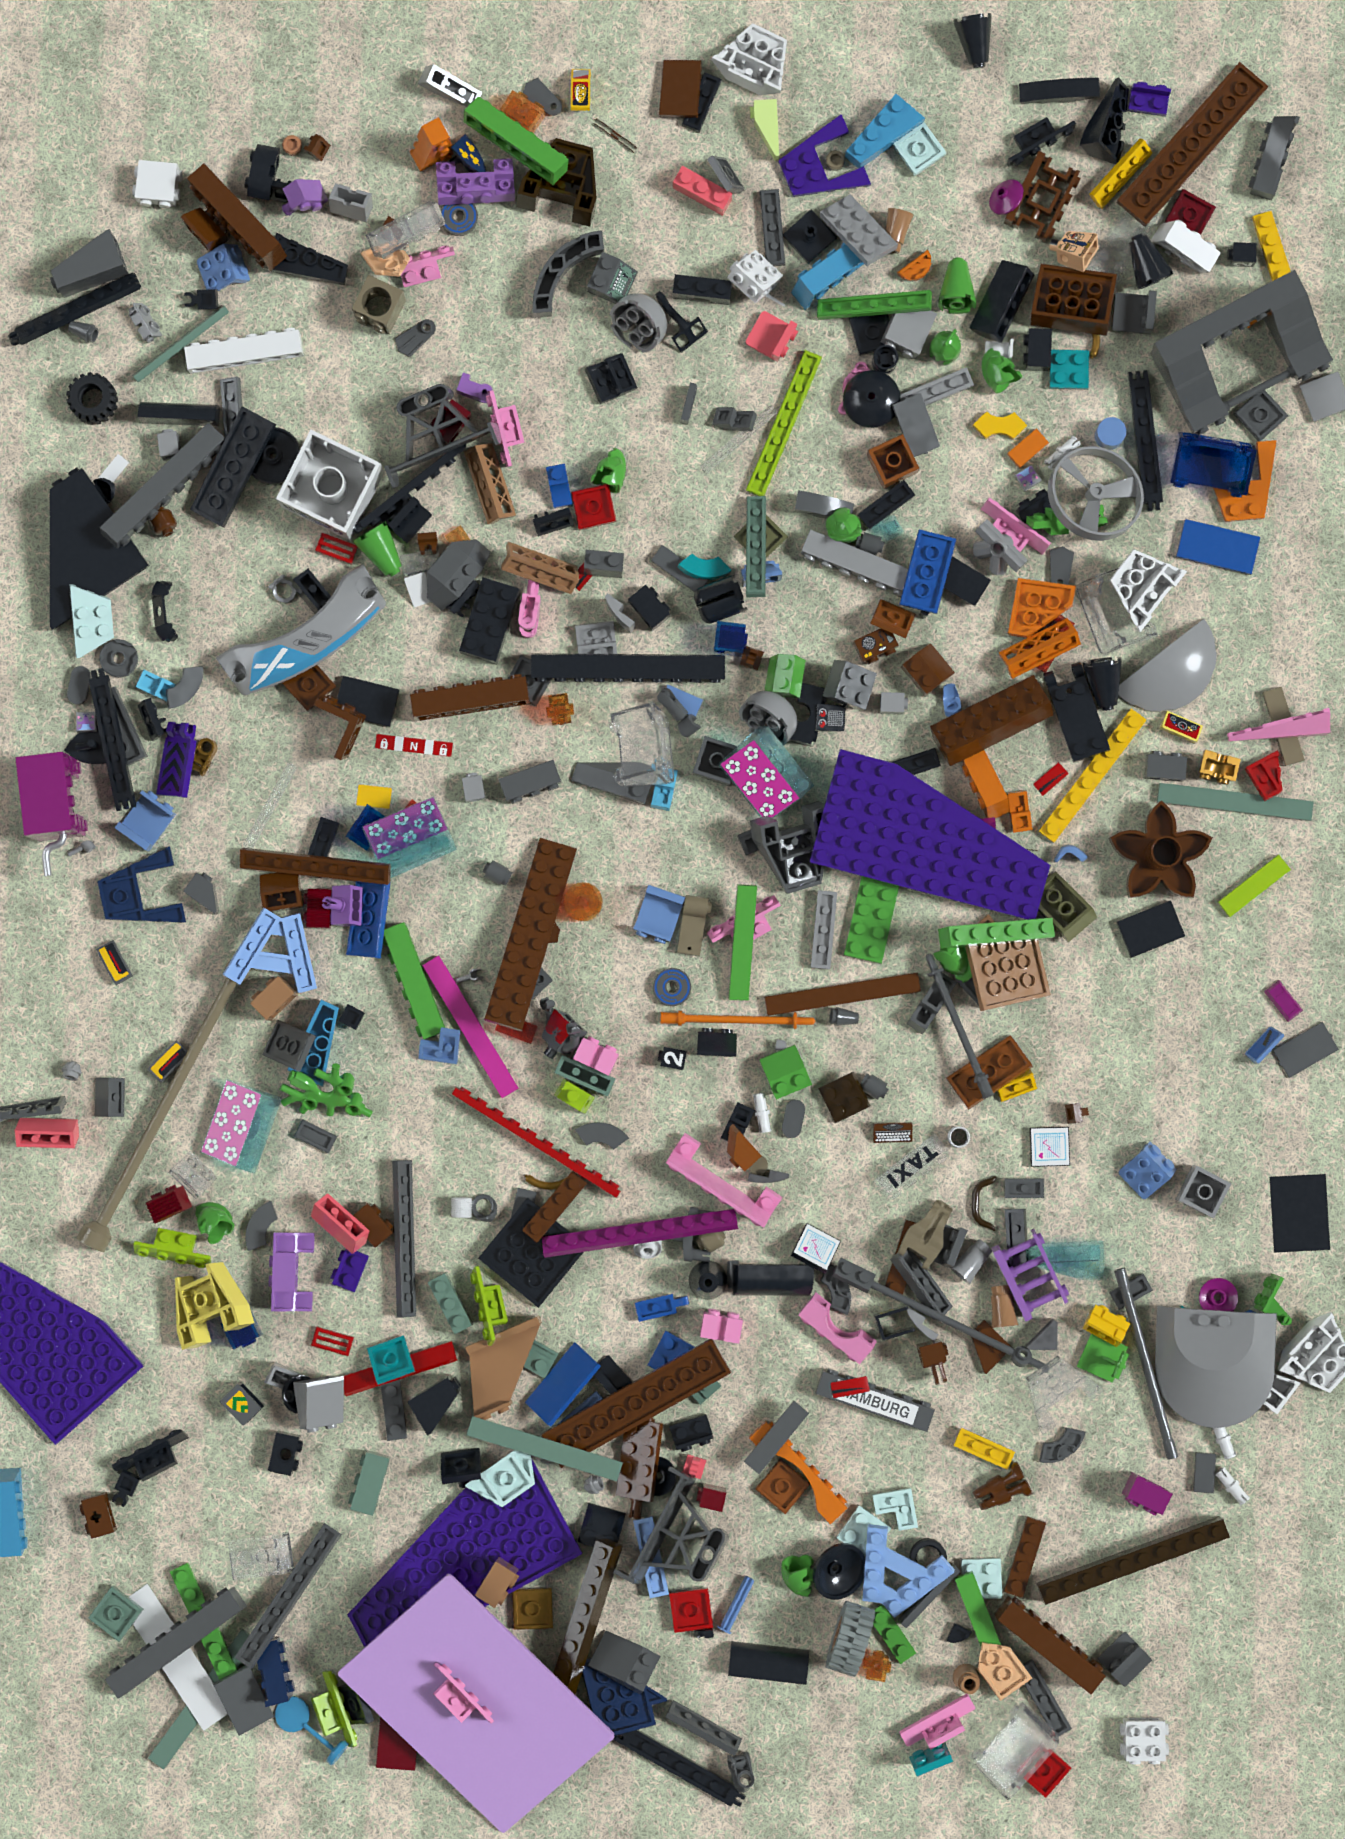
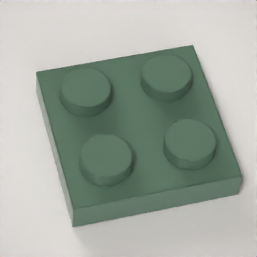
[89,1585,144,1642]

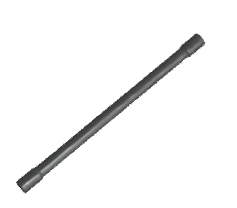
[1114,1268,1178,1460]

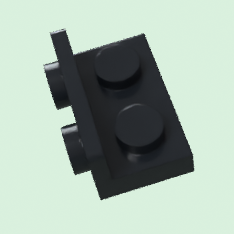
[1016,489,1051,524]
[669,1414,714,1452]

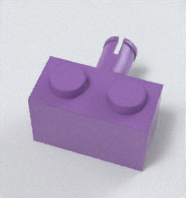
[282,179,328,216]
[322,885,362,927]

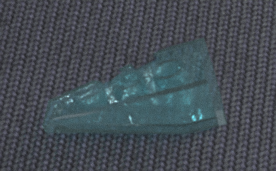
[1028,1240,1104,1280]

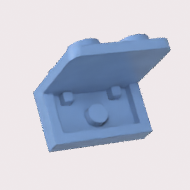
[197,244,250,291]
[1119,1141,1177,1199]

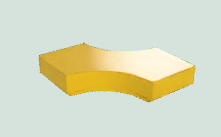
[973,412,1027,440]

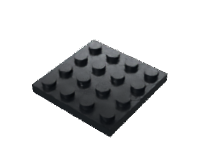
[478,1197,584,1308]

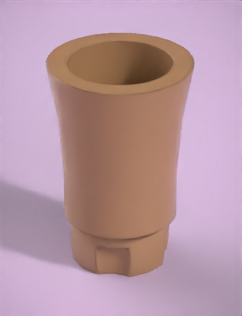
[885,208,914,254]
[991,1285,1019,1328]
[953,1664,980,1694]

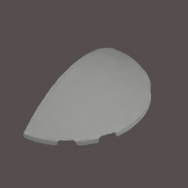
[1118,619,1217,712]

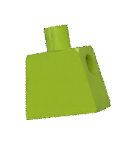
[554,1079,595,1114]

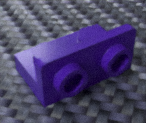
[1128,82,1171,117]
[330,1249,369,1292]

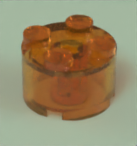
[564,882,603,922]

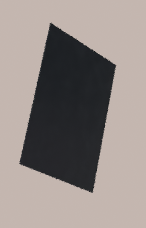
[1269,1174,1330,1253]

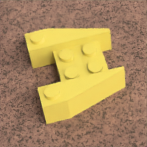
[175,1262,254,1350]

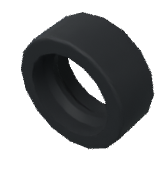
[909,1538,947,1563]

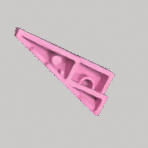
[1227,708,1330,741]

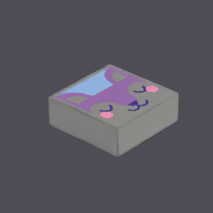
[1015,465,1042,492]
[76,712,97,733]

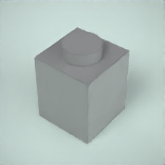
[157,429,181,460]
[880,692,908,714]
[462,773,486,803]

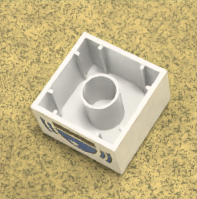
[276,430,385,541]

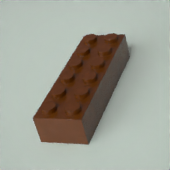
[187,163,287,271]
[410,674,530,722]
[930,675,1054,766]
[994,1596,1106,1695]

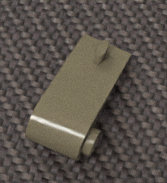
[677,895,712,957]

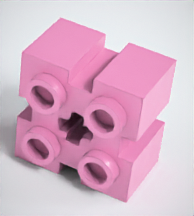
[573,1036,619,1075]
[700,1308,743,1344]

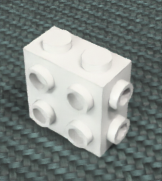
[132,160,182,208]
[727,250,783,303]
[1120,1718,1169,1765]

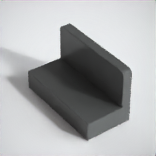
[94,1078,125,1117]

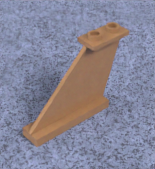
[465,1316,542,1420]

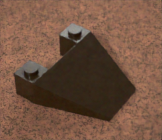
[516,138,597,227]

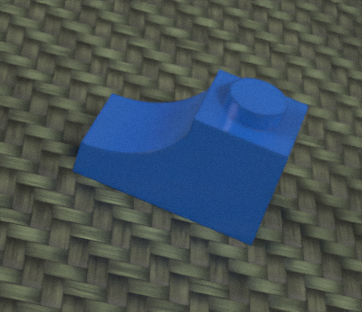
[546,463,573,509]

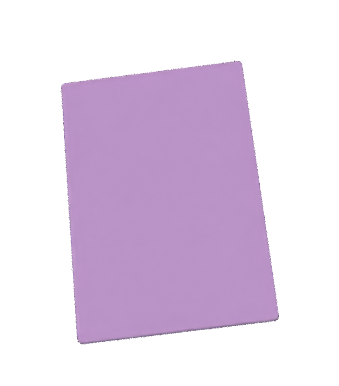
[338,1574,614,1833]

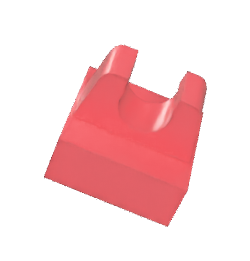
[682,1454,706,1479]

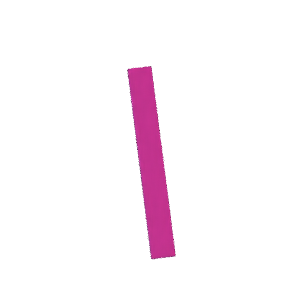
[422,956,519,1098]

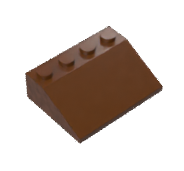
[1031,264,1117,336]

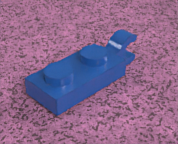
[635,1293,689,1322]

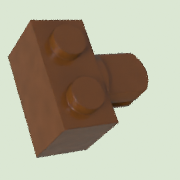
[916,1339,949,1385]

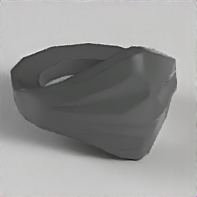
[471,1194,497,1222]

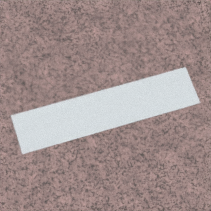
[129,1584,228,1731]

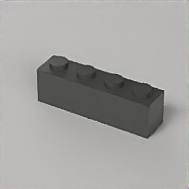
[1248,116,1300,201]

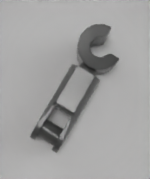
[657,688,701,738]

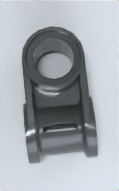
[727,1751,755,1793]

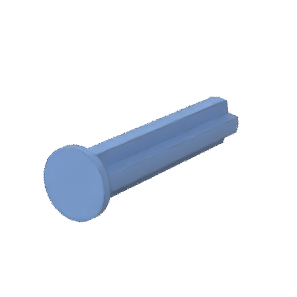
[717,1576,754,1634]

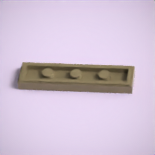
[1262,687,1305,766]

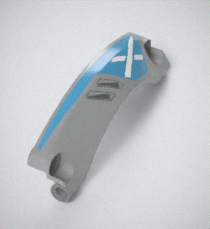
[216,564,386,695]

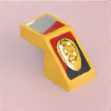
[571,69,591,111]

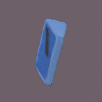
[1245,1027,1284,1064]

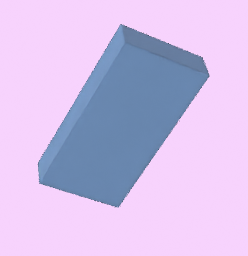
[666,685,703,716]

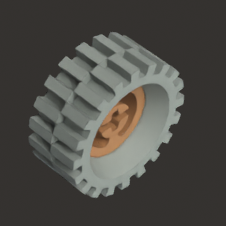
[826,1601,875,1677]

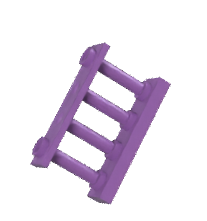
[992,1229,1069,1321]

